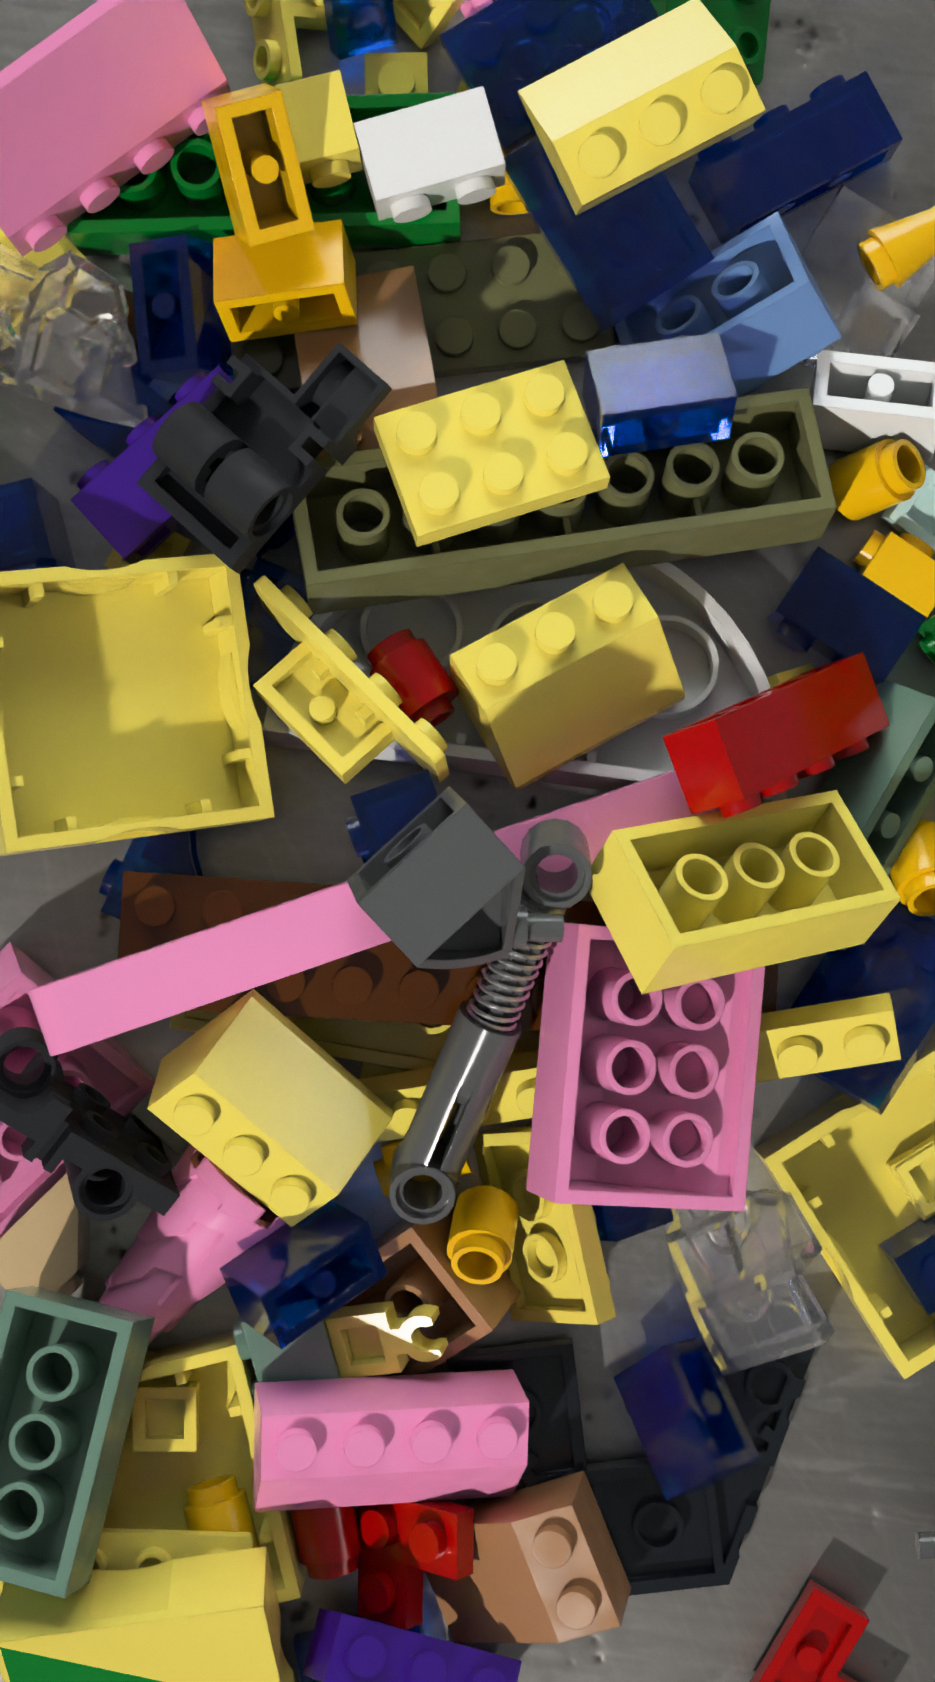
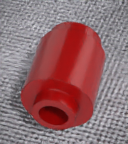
[366,629,459,727]
[290,1506,362,1580]

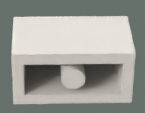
[353,86,506,223]
[810,350,935,462]

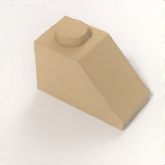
[0,1173,90,1296]

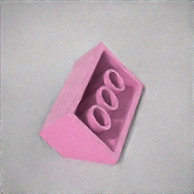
[253,1369,529,1512]

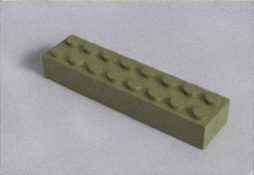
[292,387,837,615]

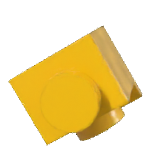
[851,529,935,624]

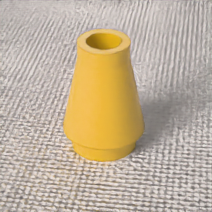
[857,206,935,290]

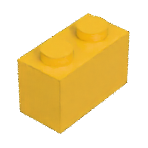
[201,83,315,247]
[213,219,358,343]

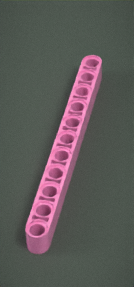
[28,770,720,1056]

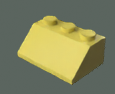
[517,0,766,216]
[449,563,685,792]
[147,989,393,1227]

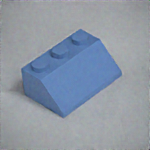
[611,211,842,409]

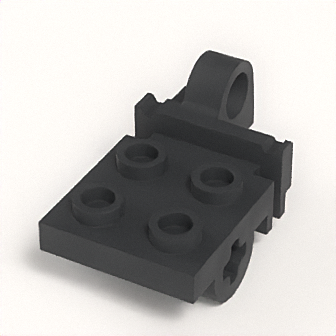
[136,342,392,574]
[0,1027,180,1221]

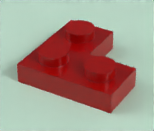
[358,1500,474,1630]
[750,1579,870,1682]

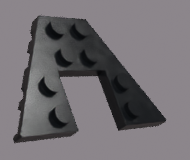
[446,1310,828,1596]

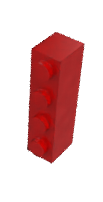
[663,652,890,818]

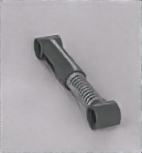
[389,818,593,1225]

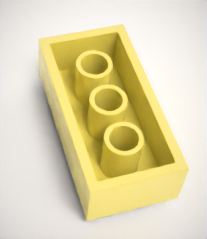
[589,790,901,994]

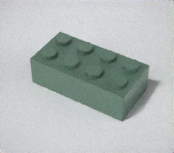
[0,1286,155,1599]

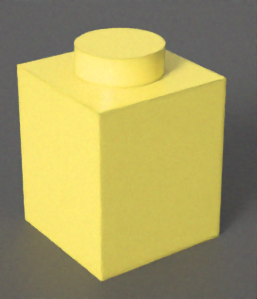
[274,70,363,188]

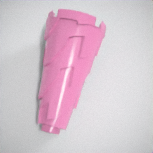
[97,1144,291,1345]

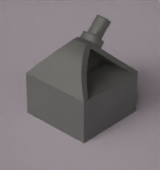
[347,786,564,969]

